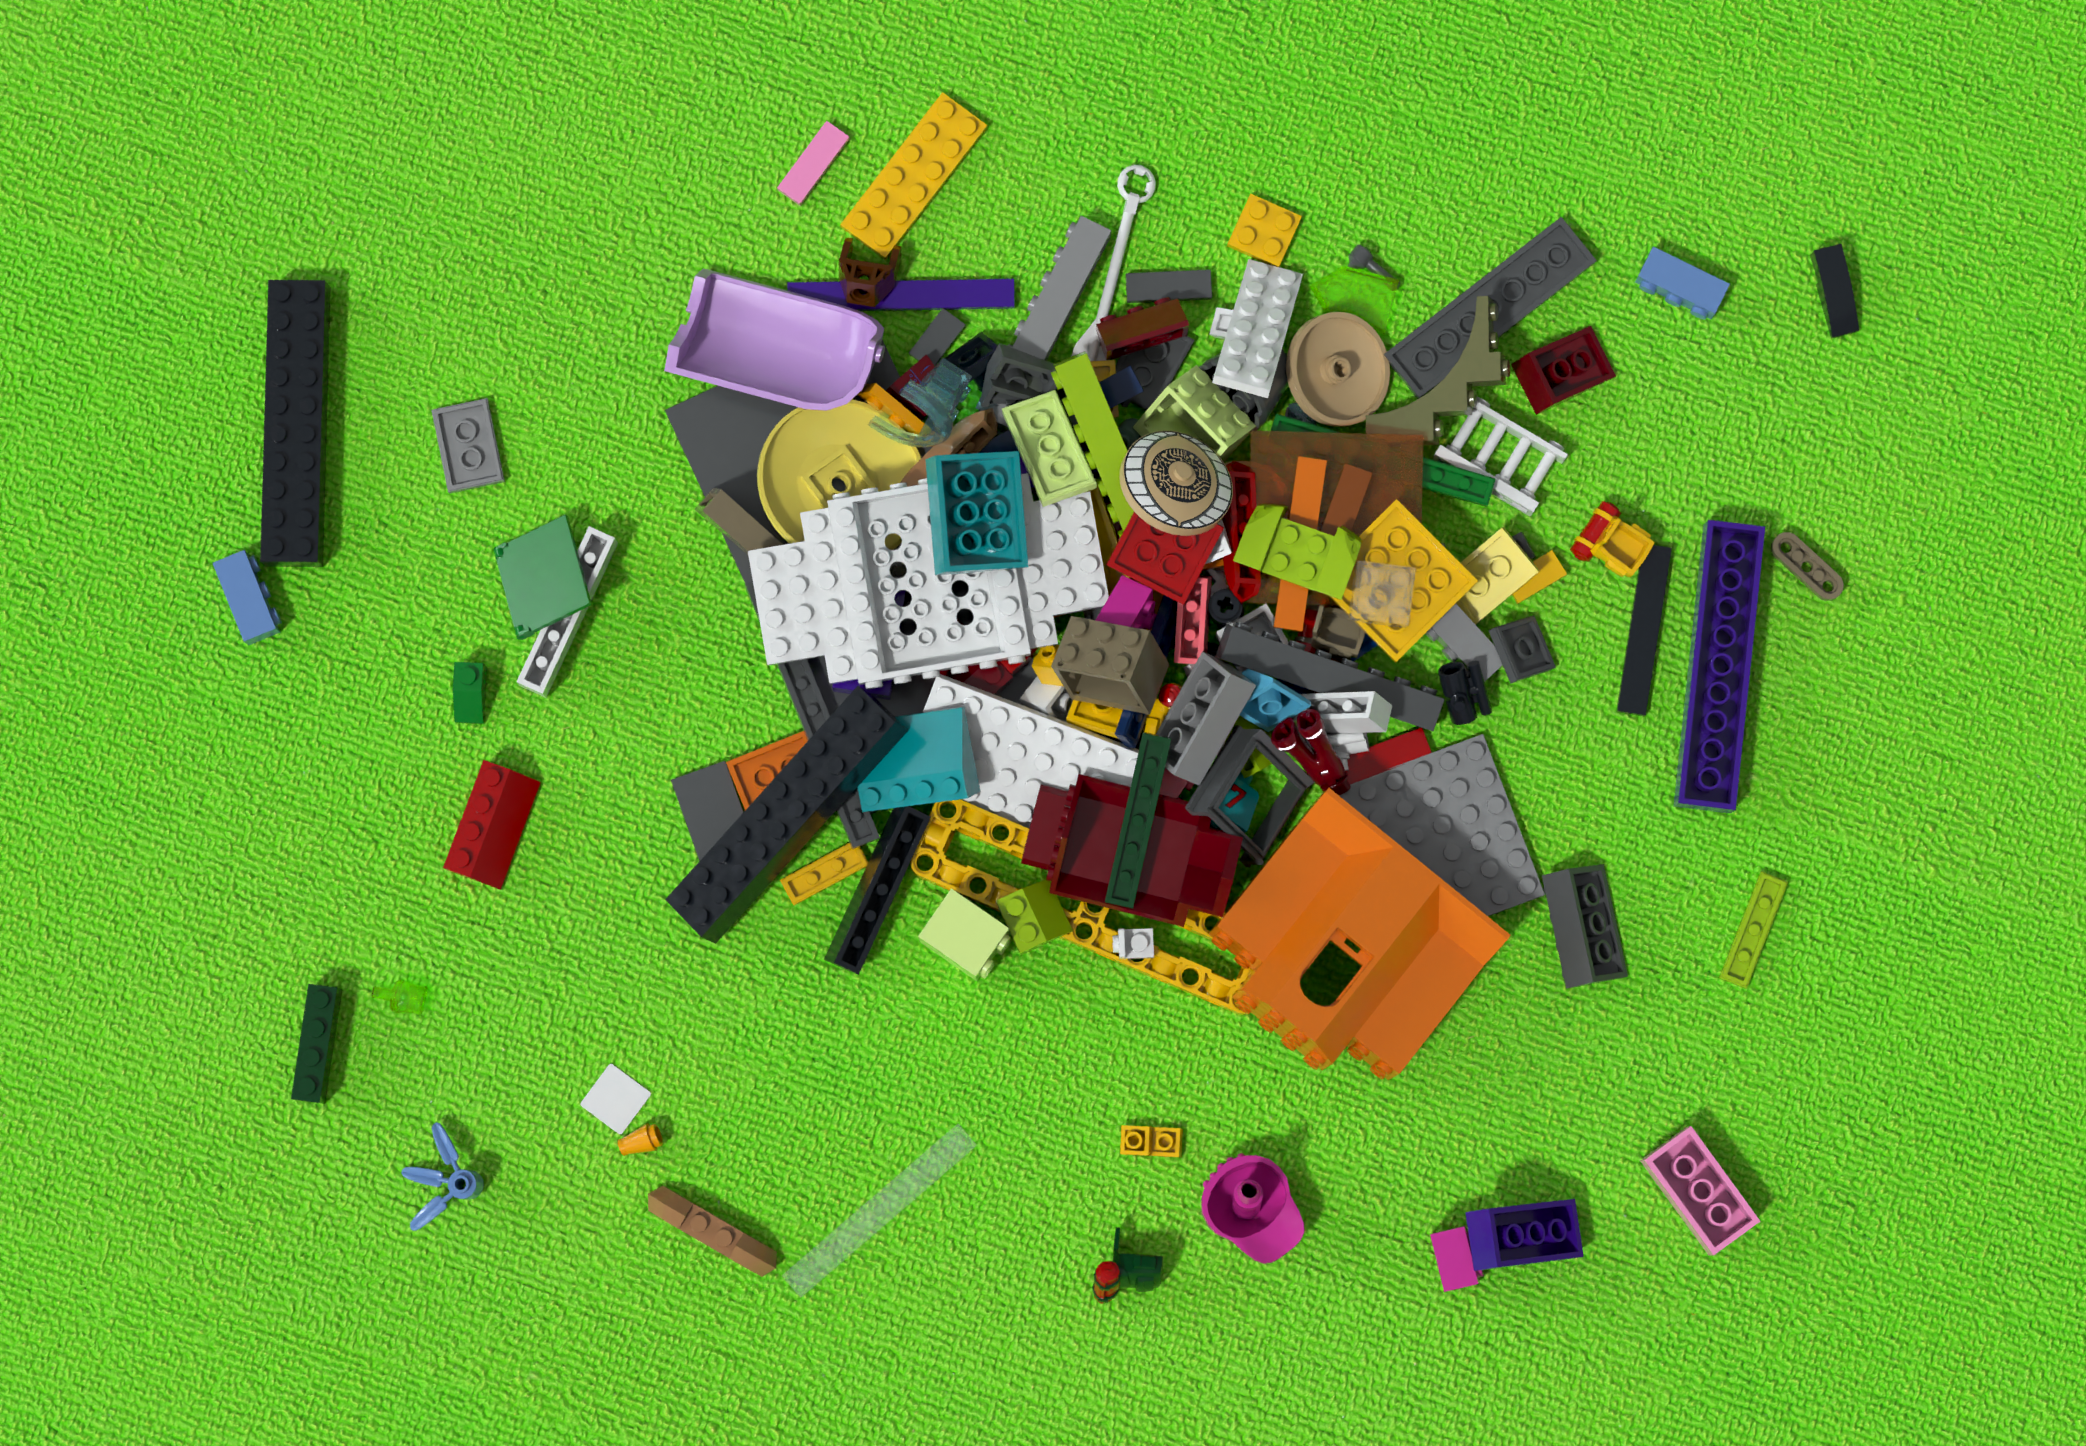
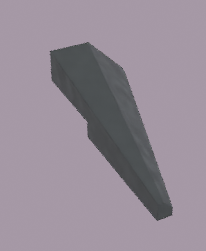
[980,343,1132,407]

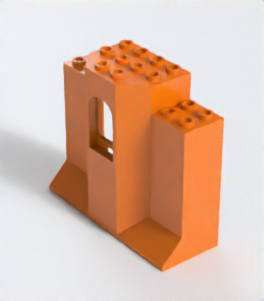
[1208,788,1511,1080]

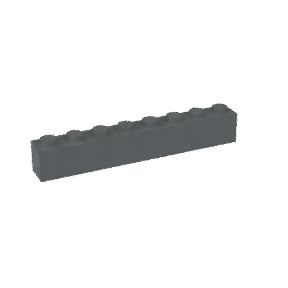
[1215,621,1444,731]

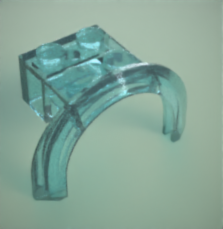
[869,358,972,447]

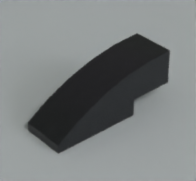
[1810,244,1859,339]

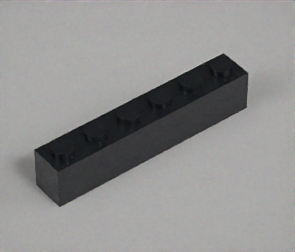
[824,806,931,975]

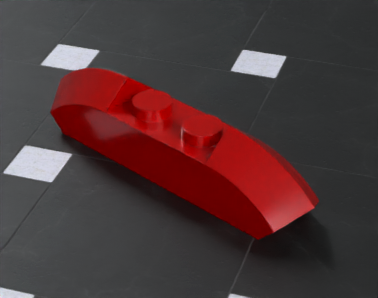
[1222,461,1261,603]

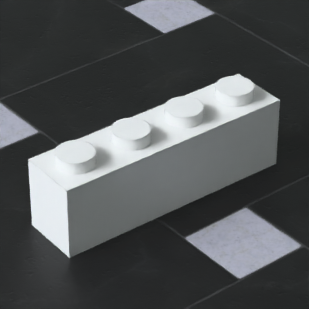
[1292,691,1392,734]

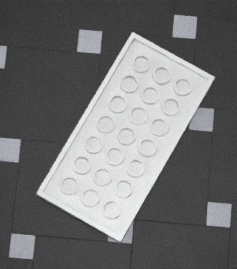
[923,674,1139,828]

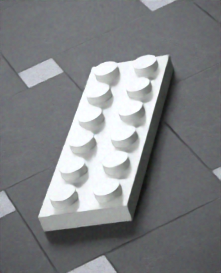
[1212,259,1303,398]

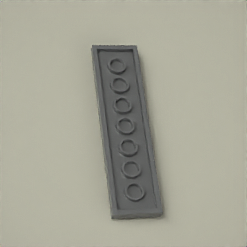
[1384,217,1597,399]

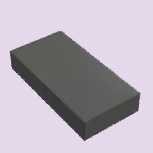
[909,308,966,366]

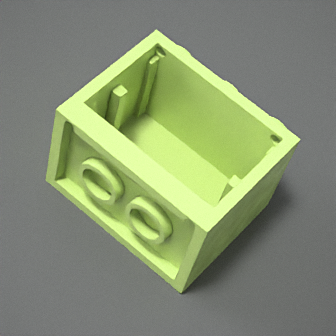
[1133,365,1256,462]
[918,888,1011,981]

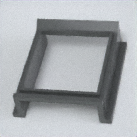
[1185,725,1315,868]

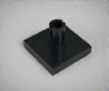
[936,331,998,392]

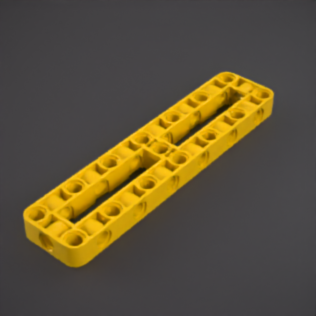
[910,799,1253,1015]

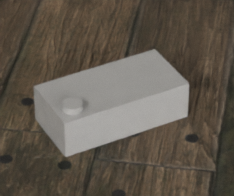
[1156,651,1256,786]

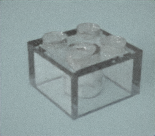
[1348,560,1416,628]

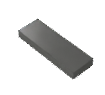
[1126,270,1212,303]

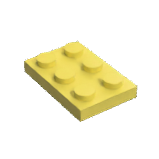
[1456,527,1540,625]

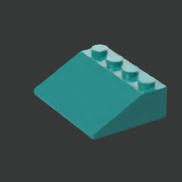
[925,451,1028,575]
[857,707,981,812]

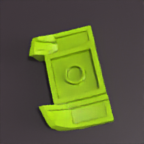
[1233,503,1361,600]

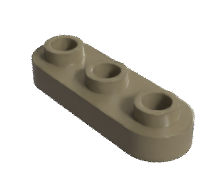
[1771,532,1844,601]

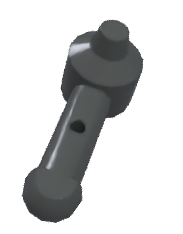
[1347,244,1400,291]

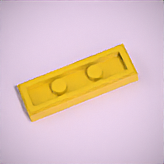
[780,843,868,906]

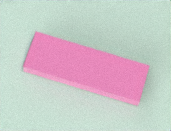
[777,121,850,206]

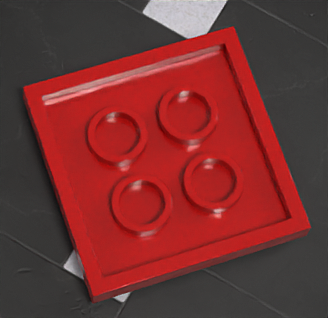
[1106,512,1224,605]

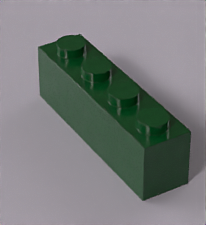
[291,984,342,1104]

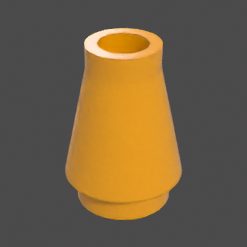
[618,1123,663,1156]

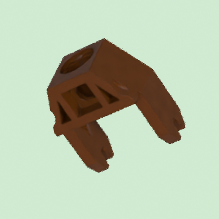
[838,238,902,307]

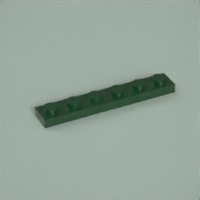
[1105,732,1172,908]

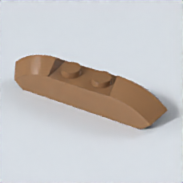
[900,408,998,487]
[648,1186,777,1277]

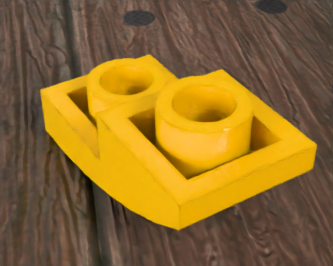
[1120,1125,1183,1158]

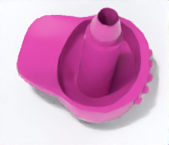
[1201,1153,1304,1264]

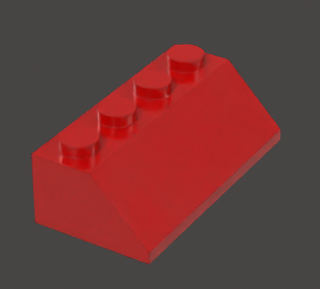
[443,760,541,890]

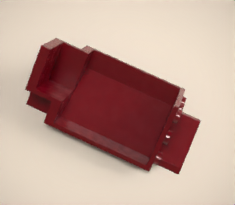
[1021,774,1243,927]

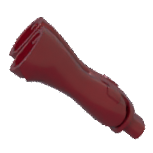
[1271,709,1351,795]

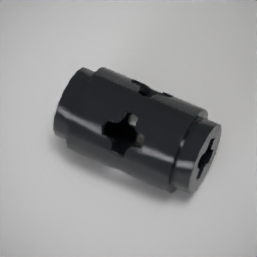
[1208,589,1244,628]

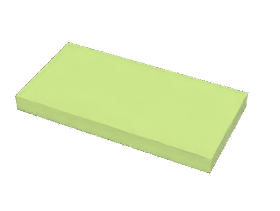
[1002,390,1097,507]

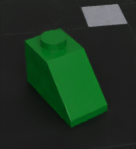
[453,662,487,724]

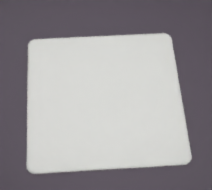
[580,1064,651,1134]

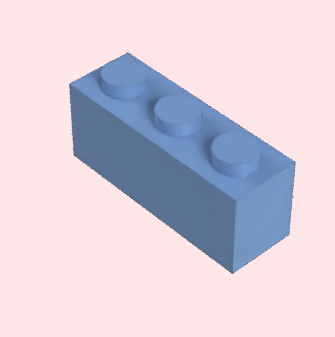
[1635,247,1730,320]
[213,550,282,645]

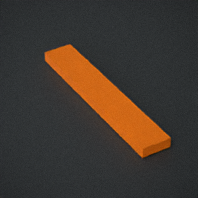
[1273,456,1327,632]

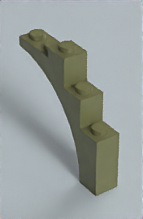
[1366,296,1510,447]

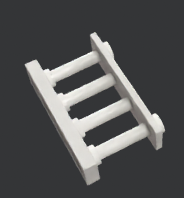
[1433,397,1568,517]

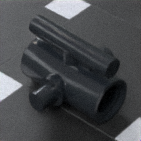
[1438,660,1492,725]

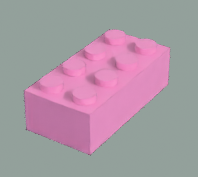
[1640,1126,1760,1256]

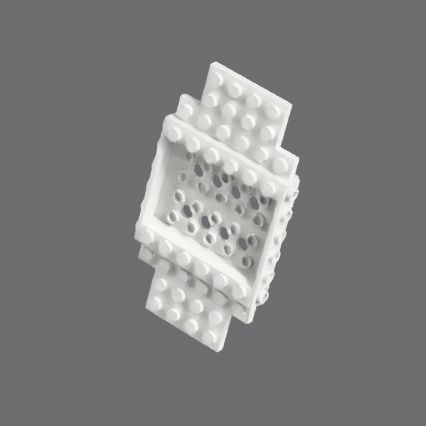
[748,473,1109,689]

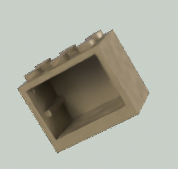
[1051,616,1169,715]

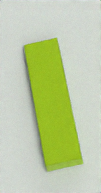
[1719,871,1788,989]

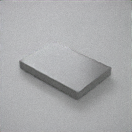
[431,398,505,494]

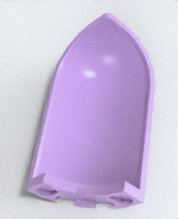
[664,268,885,411]

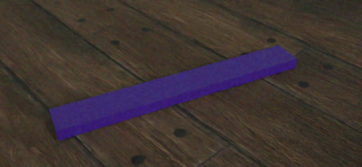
[787,279,1015,311]

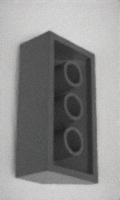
[1542,864,1628,989]

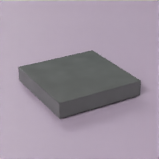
[1489,615,1556,684]

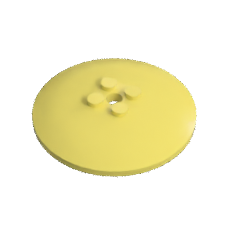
[757,399,921,550]

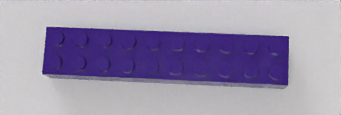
[1673,520,1765,813]

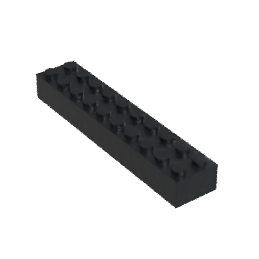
[260,280,331,567]
[665,686,908,944]

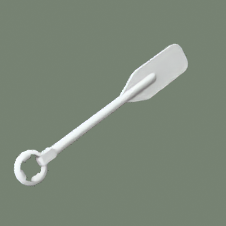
[1071,165,1156,361]

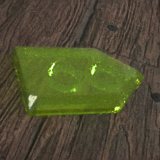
[1310,265,1399,335]

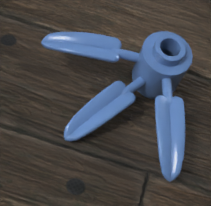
[402,1122,484,1231]

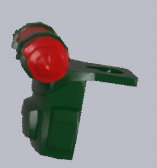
[1092,1227,1163,1304]

